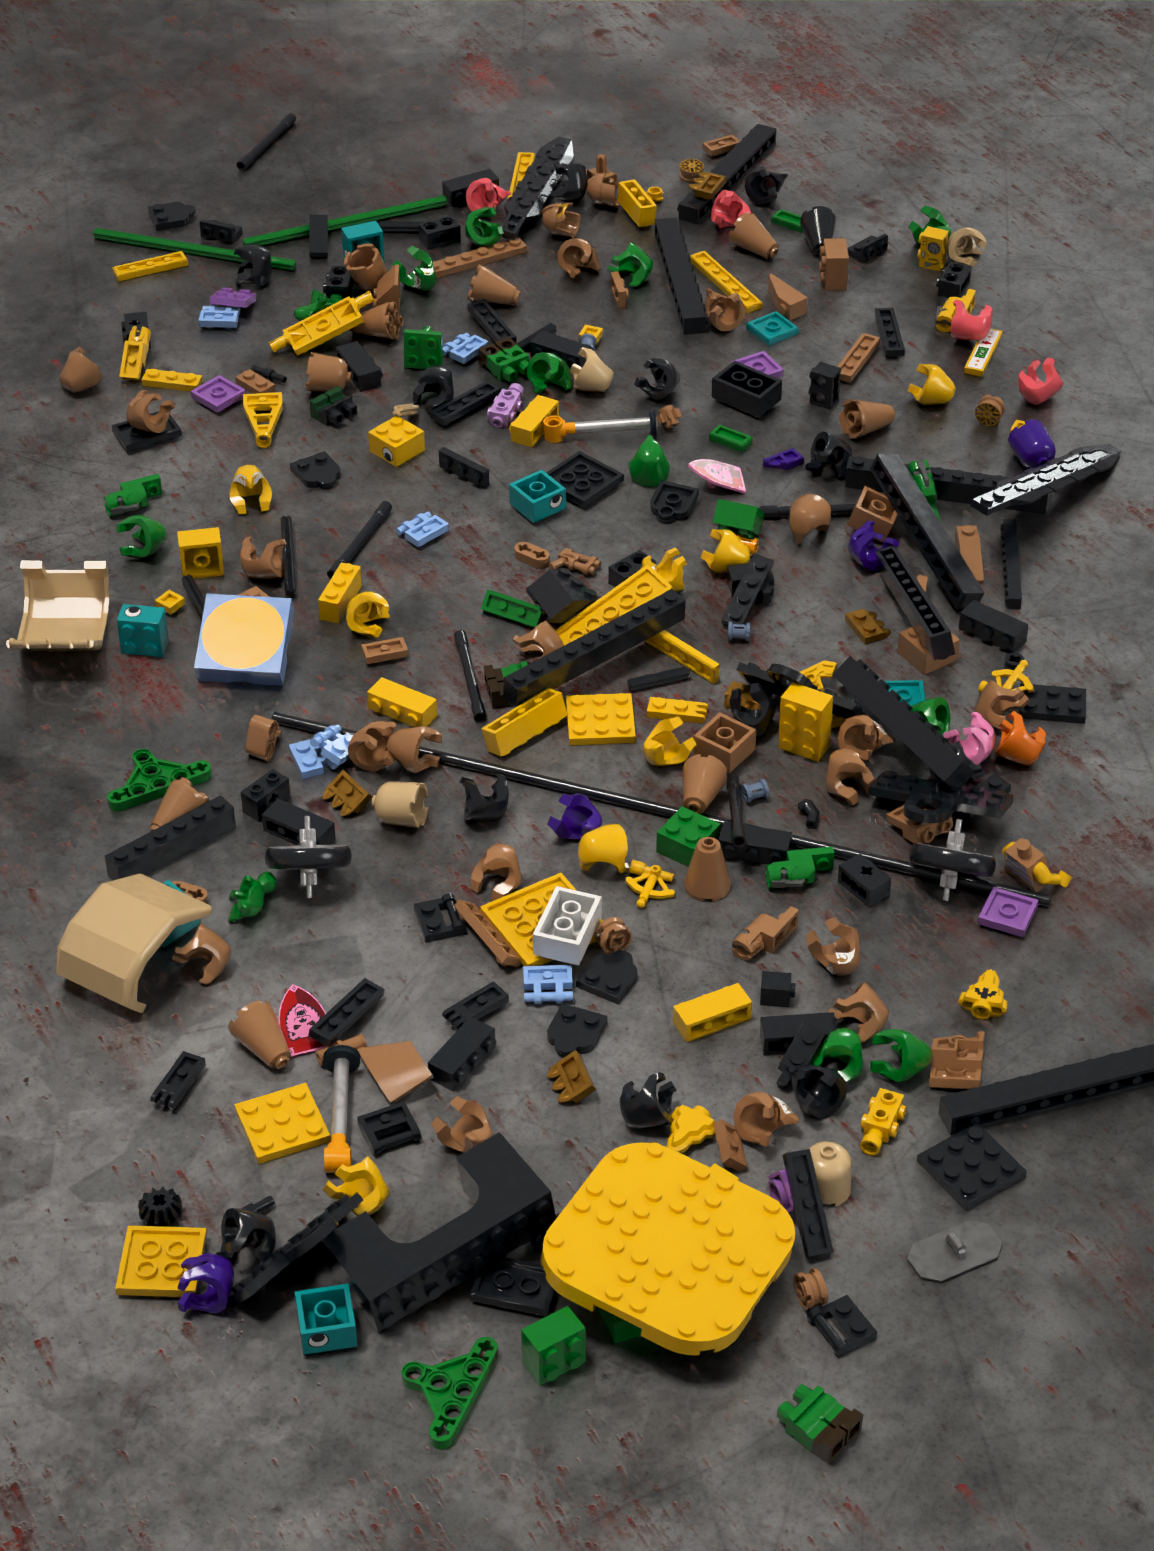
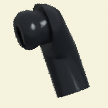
[798,799,820,829]

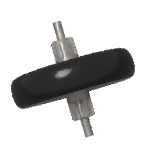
[265,816,352,898]
[909,819,996,901]

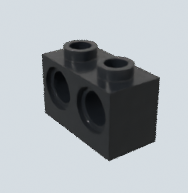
[419,215,461,250]
[936,261,972,298]
[323,265,355,299]
[808,362,841,410]
[608,550,656,587]

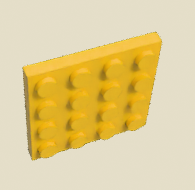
[480,873,604,966]

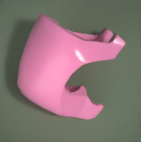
[943,712,996,765]

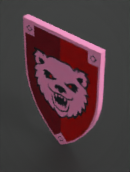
[688,459,746,494]
[278,984,335,1058]

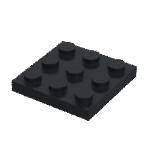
[546,451,624,508]
[917,1122,1027,1211]

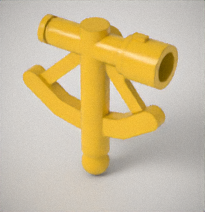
[978,660,1034,693]
[625,859,675,908]

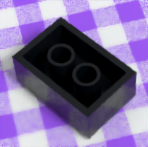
[712,361,782,418]

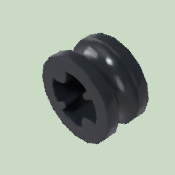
[1004,653,1024,670]

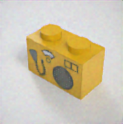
[917,226,948,271]

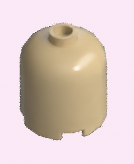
[372,782,429,828]
[808,1141,852,1206]

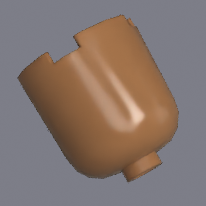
[344,244,388,291]
[305,352,351,393]

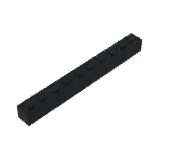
[1000,519,1022,609]

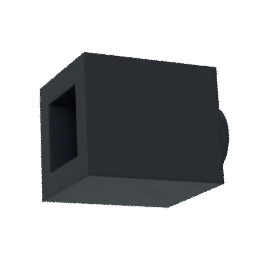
[760,971,796,1007]

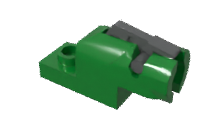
[908,459,940,520]
[103,474,162,517]
[765,846,834,889]

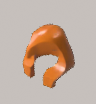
[995,711,1046,766]

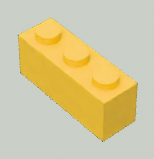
[617,179,657,227]
[509,395,559,448]
[318,563,362,624]
[367,677,437,727]
[673,983,752,1042]

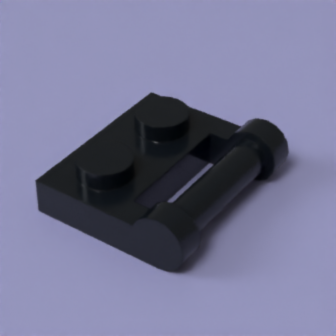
[414,893,466,943]
[357,1101,422,1156]
[807,1295,877,1356]

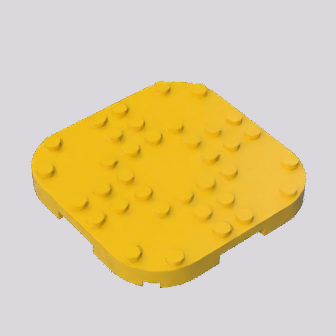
[541,1143,795,1355]

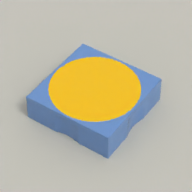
[194,593,295,686]

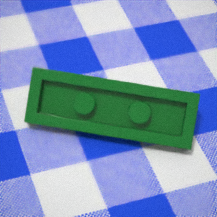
[481,589,544,628]

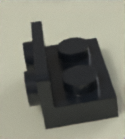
[199,220,243,244]
[847,234,888,263]

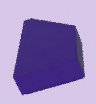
[763,448,804,470]

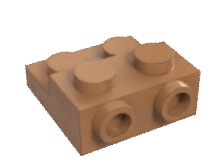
[886,805,953,844]

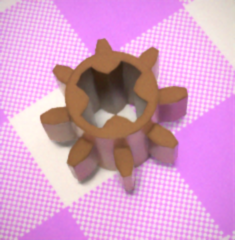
[656,405,682,429]

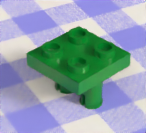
[404,326,443,369]

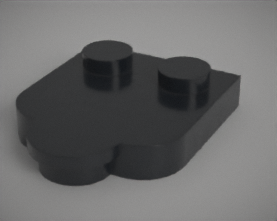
[148,202,196,231]
[290,451,341,489]
[650,480,699,524]
[576,950,637,1005]
[547,1003,607,1057]

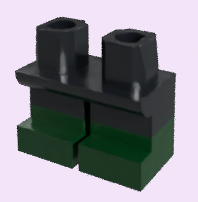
[310,386,357,426]

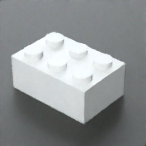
[533,886,602,965]

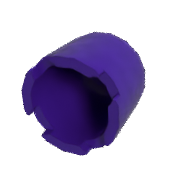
[1008,419,1056,469]

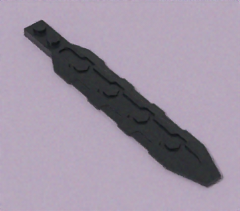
[501,136,574,240]
[970,444,1121,516]

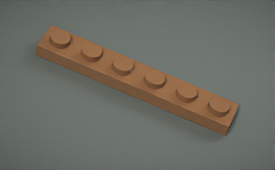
[433,237,527,278]

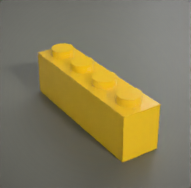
[481,688,568,756]

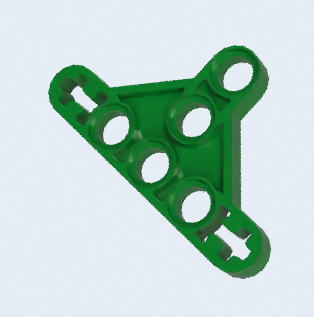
[107,749,212,811]
[401,1337,498,1450]

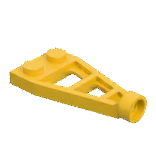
[243,392,283,448]

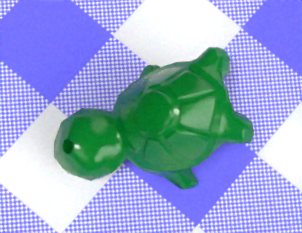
[294,289,343,321]
[228,871,277,923]

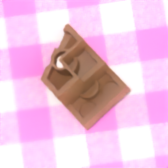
[929,1031,985,1089]
[357,1041,434,1105]

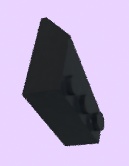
[526,568,600,623]

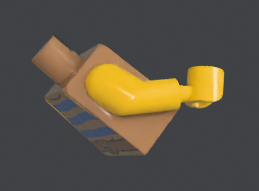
[1002,838,1073,893]

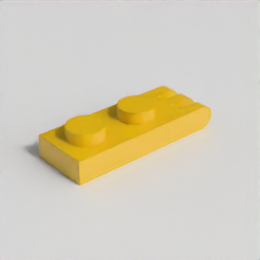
[647,697,709,724]

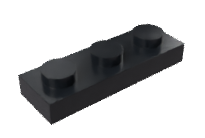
[439,447,490,489]

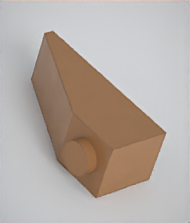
[768,273,808,321]
[954,525,984,584]

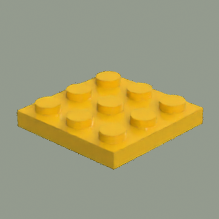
[566,693,636,746]
[234,1083,331,1164]
[115,1226,207,1297]

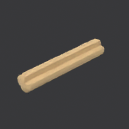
[392,403,419,417]

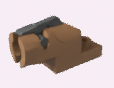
[732,906,799,961]

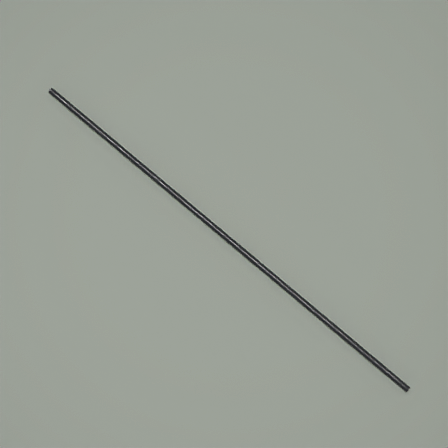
[271,712,1052,907]

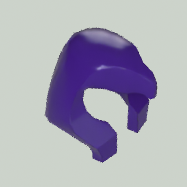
[848,521,899,571]
[547,793,603,840]
[178,1253,234,1313]

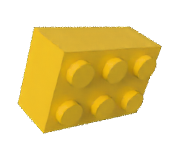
[778,682,833,762]

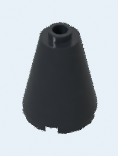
[800,206,836,256]

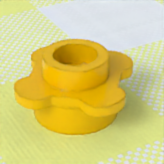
[646,187,664,202]

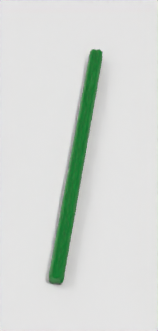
[243,195,447,246]
[93,228,297,271]

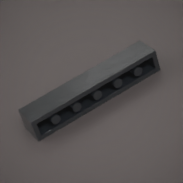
[105,795,236,881]

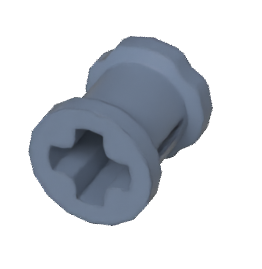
[579,333,596,352]
[728,622,750,642]
[741,778,769,804]

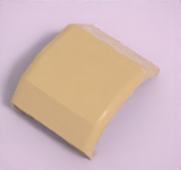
[6,561,109,651]
[56,874,213,1014]

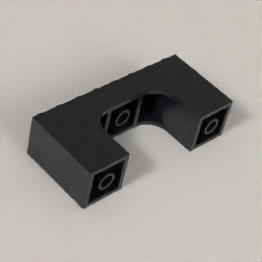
[321,1132,556,1332]

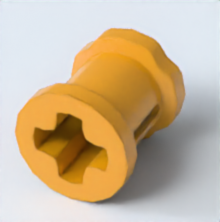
[737,534,759,556]

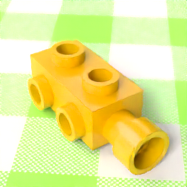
[860,1088,907,1156]

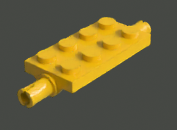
[268,291,375,356]

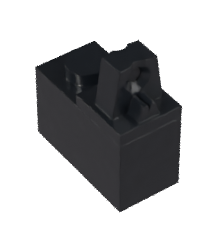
[727,563,774,603]

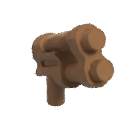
[549,548,602,576]

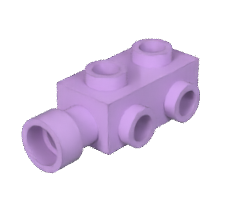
[487,383,524,428]

